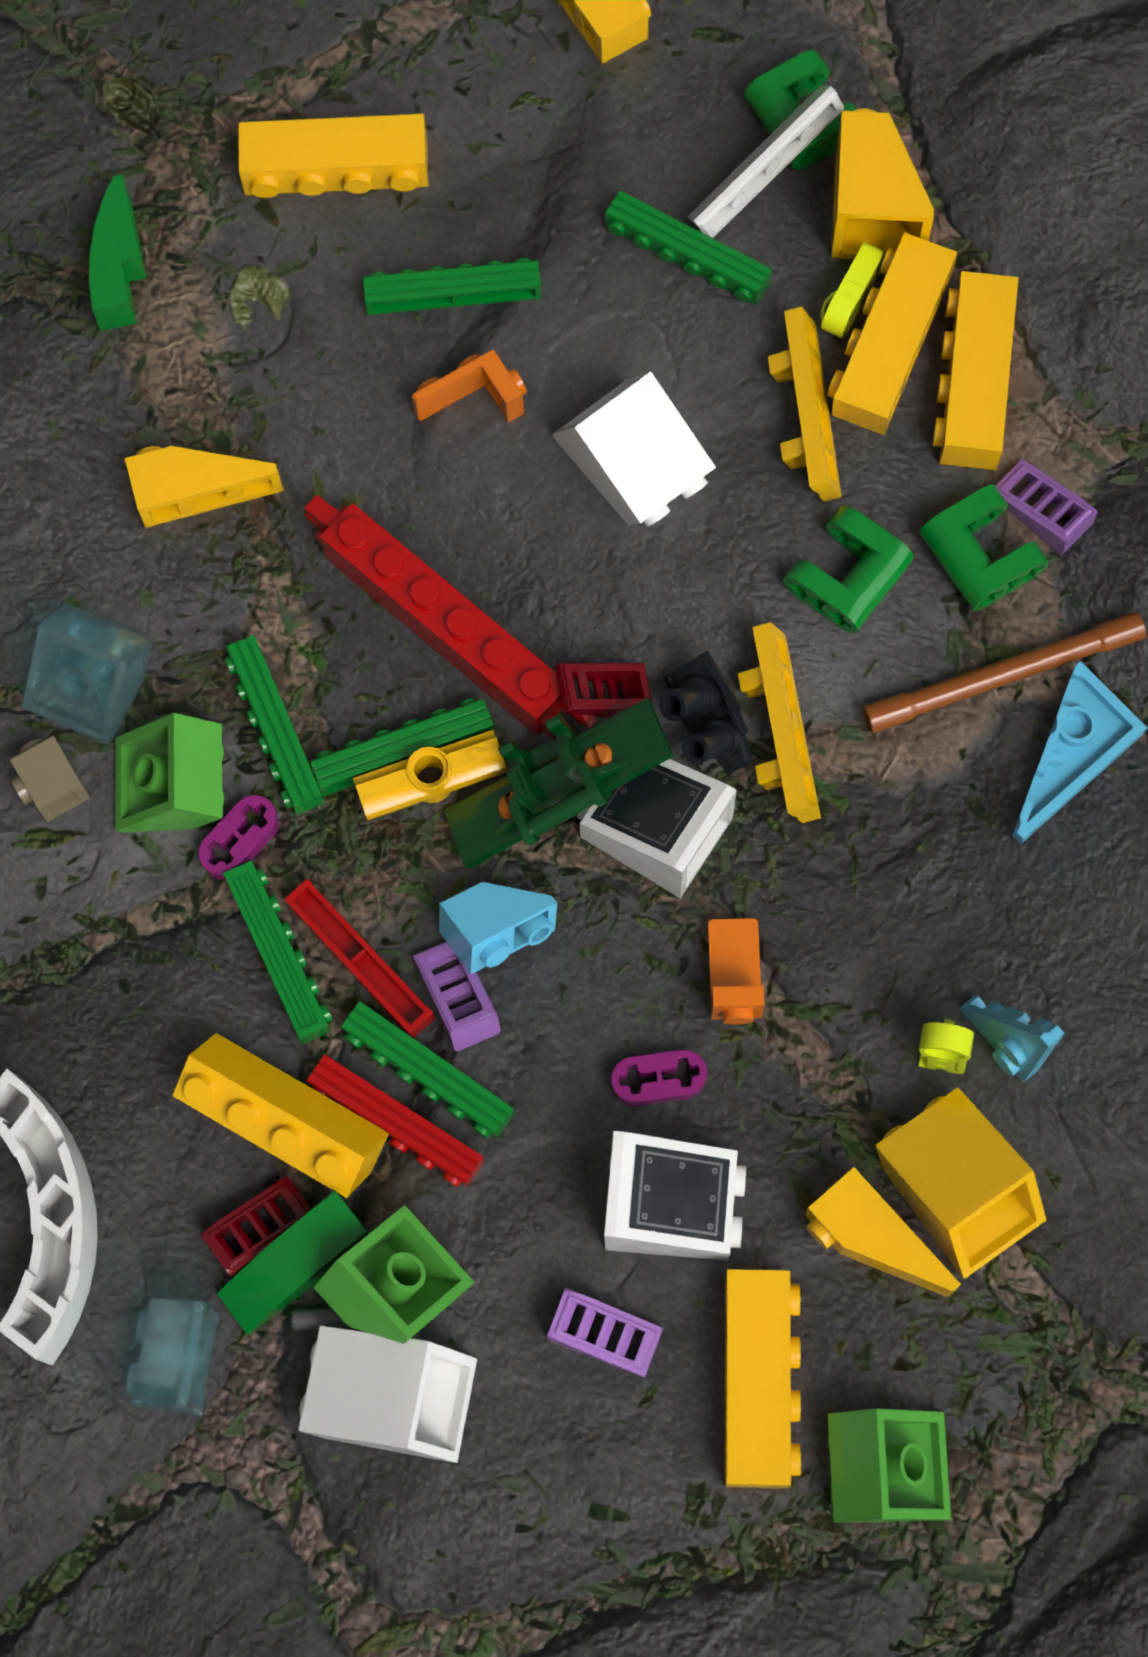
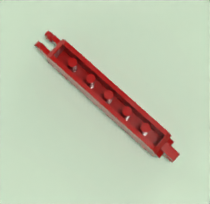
[304,495,597,739]

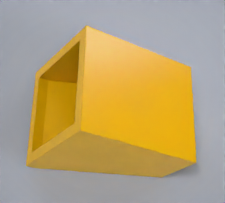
[831,108,934,259]
[875,1087,1046,1279]

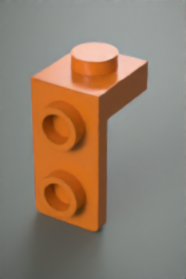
[411,349,527,423]
[708,918,765,1025]

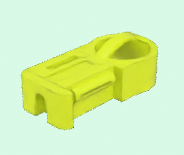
[820,242,886,339]
[919,1019,974,1074]

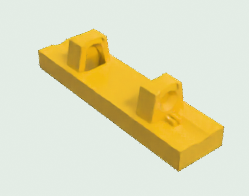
[768,307,842,502]
[738,622,821,823]

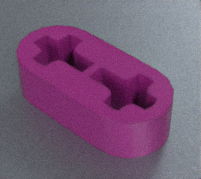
[198,795,279,880]
[611,1050,707,1106]

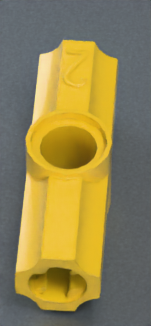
[353,730,507,821]

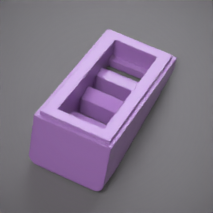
[996,459,1098,556]
[413,942,501,1051]
[547,1288,663,1378]

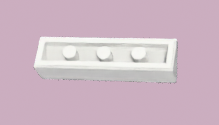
[688,85,844,238]

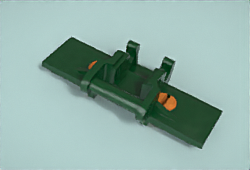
[444,697,674,870]

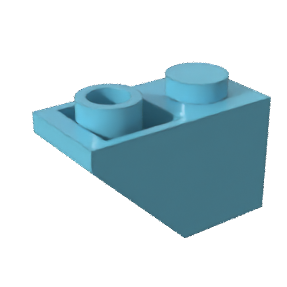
[439,882,557,974]

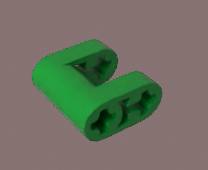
[744,50,857,170]
[919,484,1049,611]
[783,505,914,634]

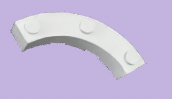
[0,1069,98,1365]

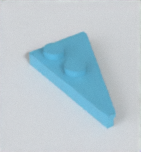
[1012,661,1147,844]
[959,995,1065,1083]

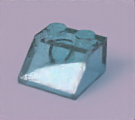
[22,604,153,745]
[126,1299,219,1418]

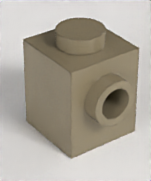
[10,735,90,822]

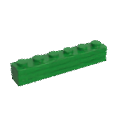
[605,190,772,305]
[363,258,541,316]
[224,635,325,815]
[310,698,495,797]
[223,860,333,1045]
[341,1001,515,1140]

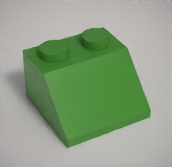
[115,713,224,833]
[313,1205,475,1344]
[828,1409,951,1523]

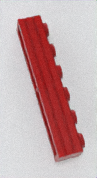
[284,878,435,1038]
[307,1054,485,1188]

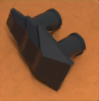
[659,651,752,774]

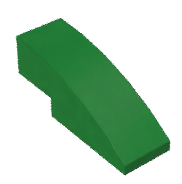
[89,174,147,331]
[217,1191,368,1336]

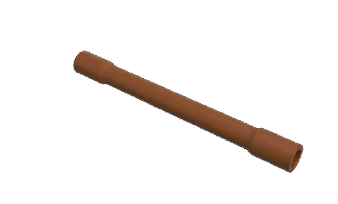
[862,611,1146,734]

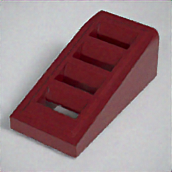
[555,663,654,718]
[200,1176,312,1278]

